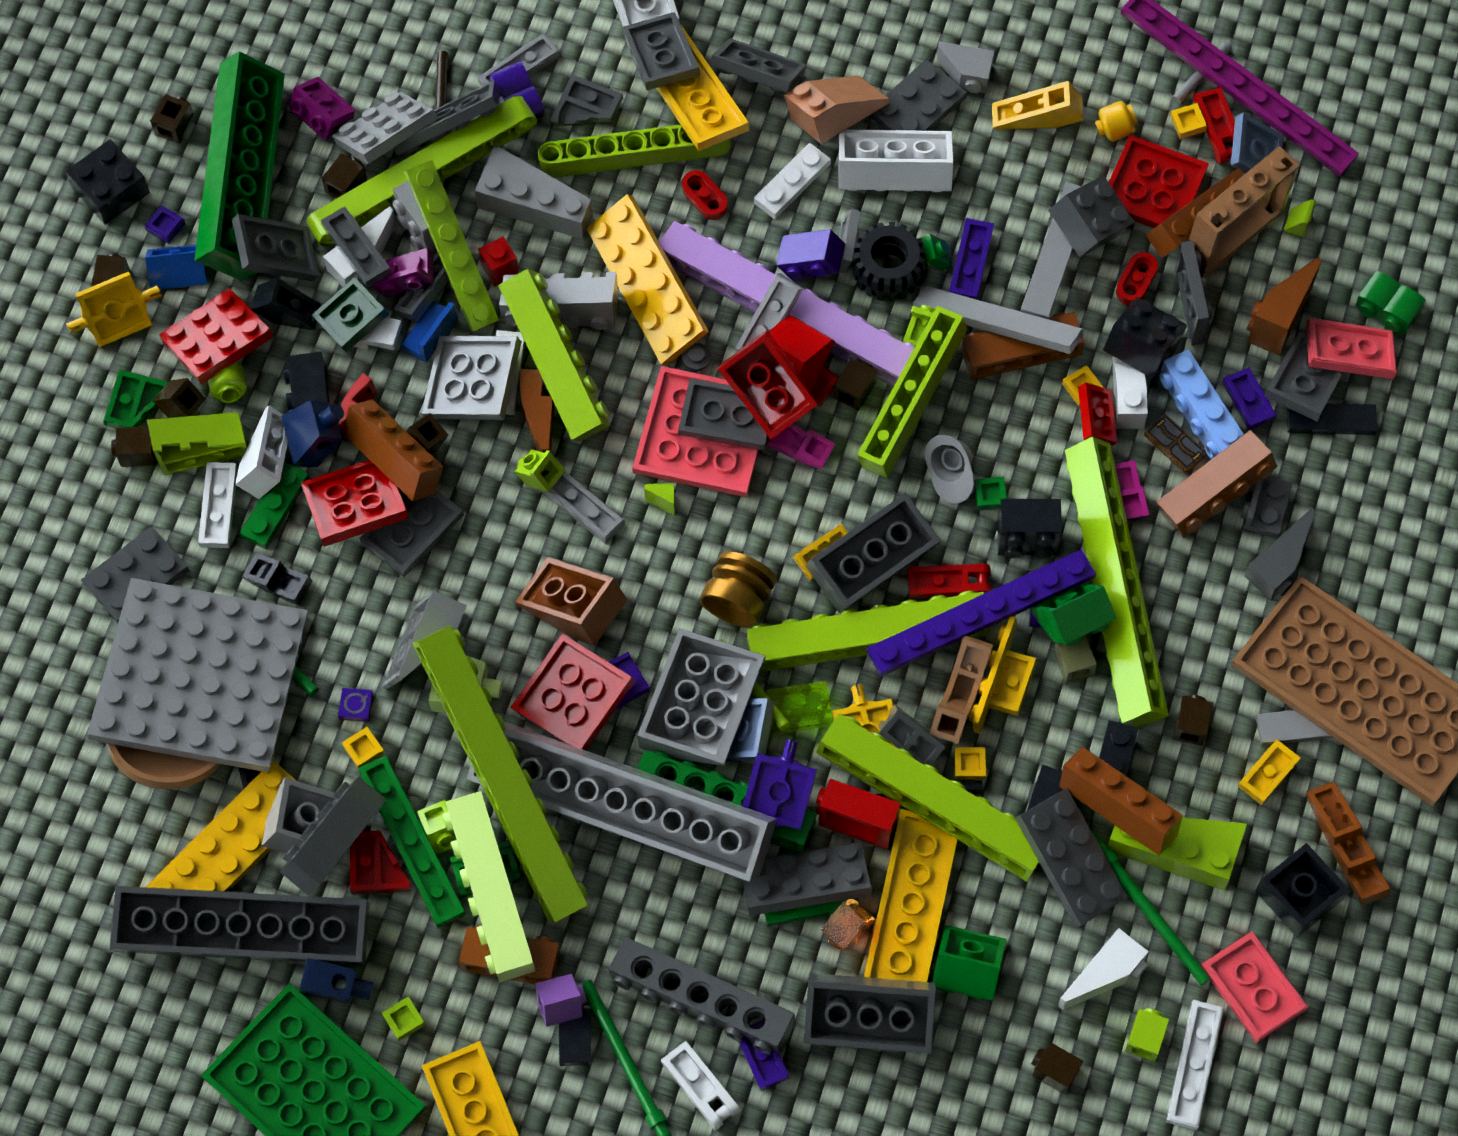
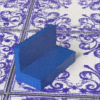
[145,245,207,289]
[401,301,458,363]

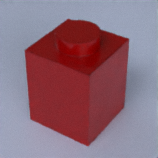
[478,236,519,287]

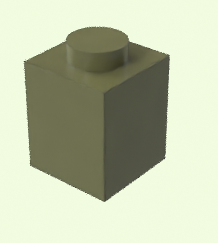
[1053,635,1097,684]

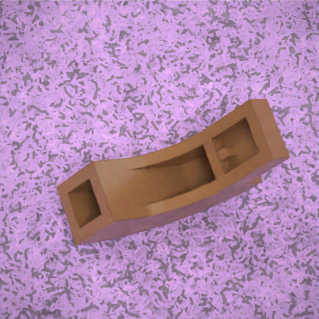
[929,636,993,744]

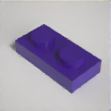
[1222,367,1276,430]
[738,1019,790,1092]

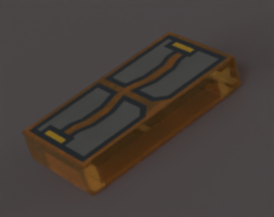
[1144,413,1207,474]

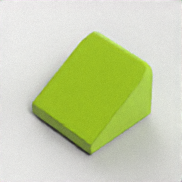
[1284,199,1316,238]
[644,483,675,515]

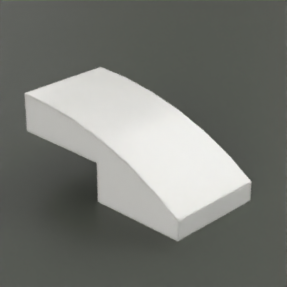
[353,318,402,350]

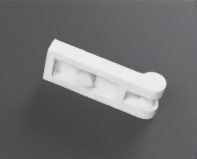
[661,1041,741,1131]

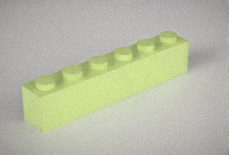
[443,791,535,983]

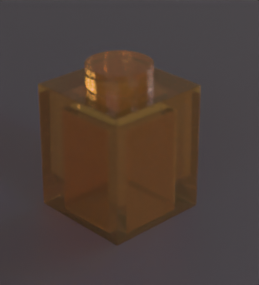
[821,898,876,950]

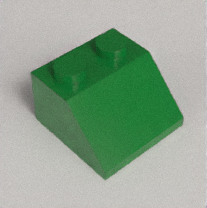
[1030,583,1117,646]
[932,925,1006,1001]

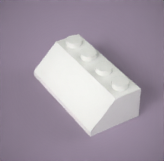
[838,129,953,192]

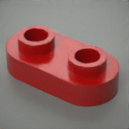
[682,170,728,220]
[1116,252,1158,305]

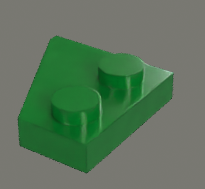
[103,369,168,428]

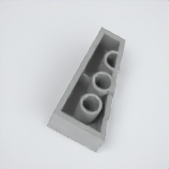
[475,145,593,239]

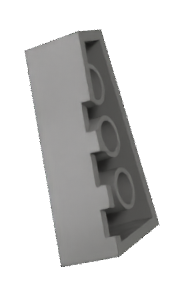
[499,272,619,330]

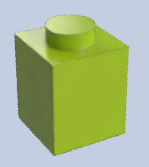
[1125,1008,1169,1062]

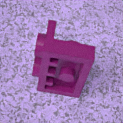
[289,77,356,140]
[371,248,434,297]

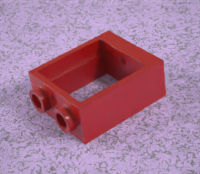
[815,779,900,850]

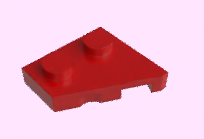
[350,830,411,895]

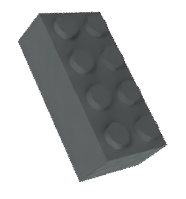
[805,493,941,614]
[804,973,936,1054]

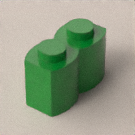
[1355,271,1426,334]

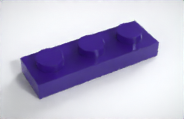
[949,218,994,300]

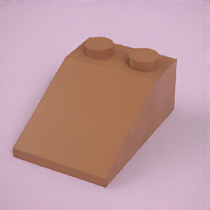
[784,76,890,144]

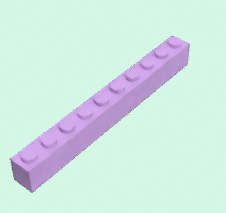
[659,221,915,387]

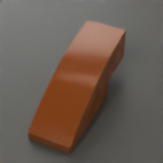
[520,369,554,453]

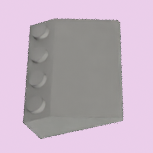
[382,591,468,689]
[637,628,765,766]

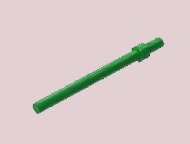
[1092,832,1211,986]
[581,980,672,1136]

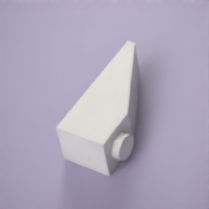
[323,206,396,287]
[1112,356,1148,429]
[235,406,288,499]
[1058,928,1149,1010]

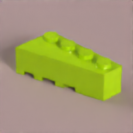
[1107,817,1247,891]

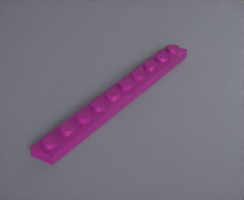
[1120,0,1359,177]

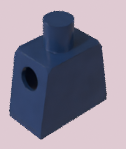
[281,400,344,468]
[299,958,373,1004]

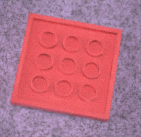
[632,366,759,498]

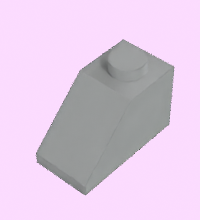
[937,41,994,94]

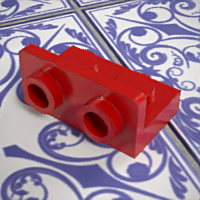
[1078,382,1118,446]

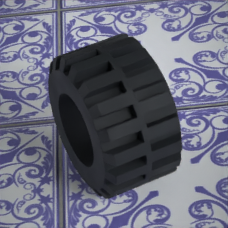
[853,222,926,301]

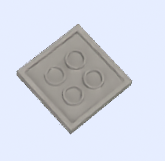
[332,92,438,164]
[421,336,522,420]

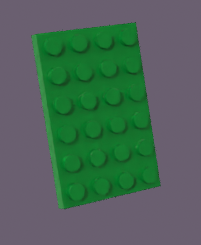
[201,983,427,1136]

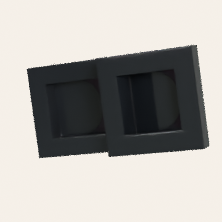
[242,552,313,605]
[559,1005,592,1066]

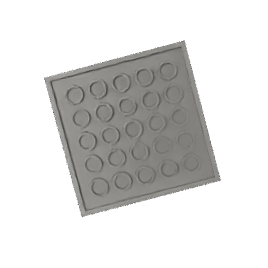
[87,578,308,773]

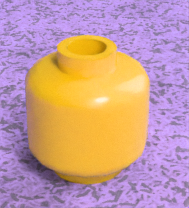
[1095,101,1139,142]

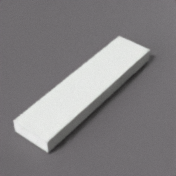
[1166,1000,1224,1130]

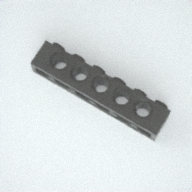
[608,936,796,1055]

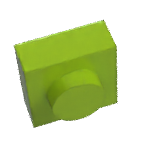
[382,996,425,1042]

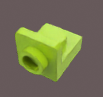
[417,800,456,855]

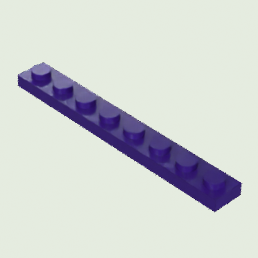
[867,549,1096,677]

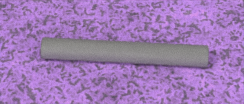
[1172,41,1232,104]

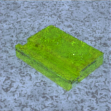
[767,681,833,734]

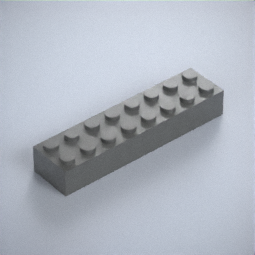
[110,886,370,966]

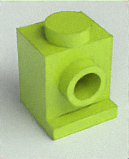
[514,449,565,492]

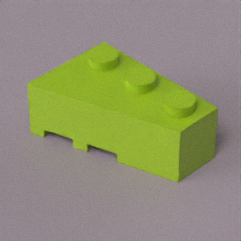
[147,412,248,475]

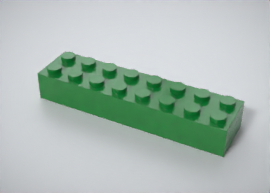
[194,51,285,281]

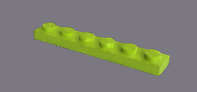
[404,160,499,332]

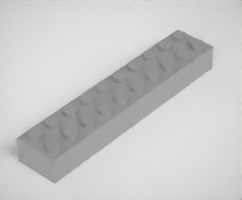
[467,721,777,882]

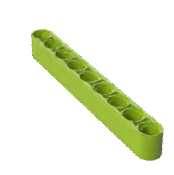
[306,96,537,247]

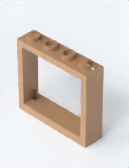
[1188,146,1300,278]

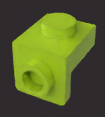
[903,305,935,346]

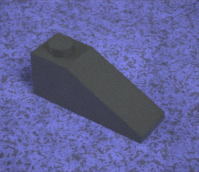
[1244,509,1315,601]

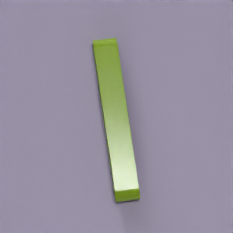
[538,124,731,178]

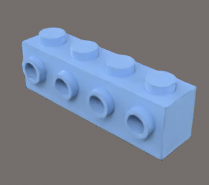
[1159,349,1244,459]

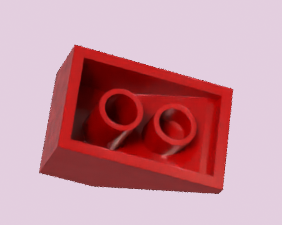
[718,330,818,439]

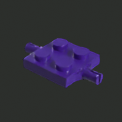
[743,739,818,844]

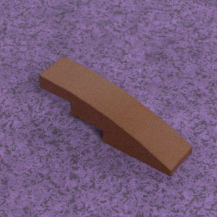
[1306,781,1390,906]

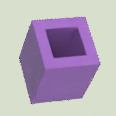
[535,973,586,1027]

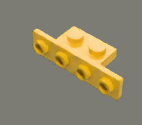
[969,616,1037,734]

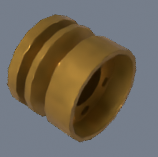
[699,552,777,628]

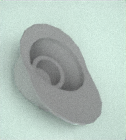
[924,435,974,503]

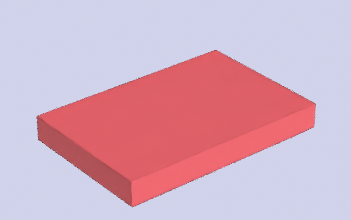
[1306,318,1397,380]
[1201,931,1309,1044]

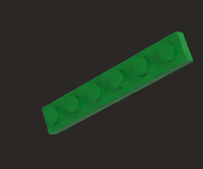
[358,755,465,929]

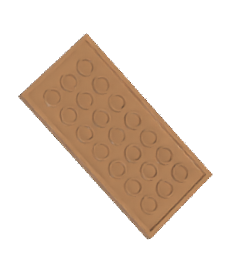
[1231,575,1458,807]

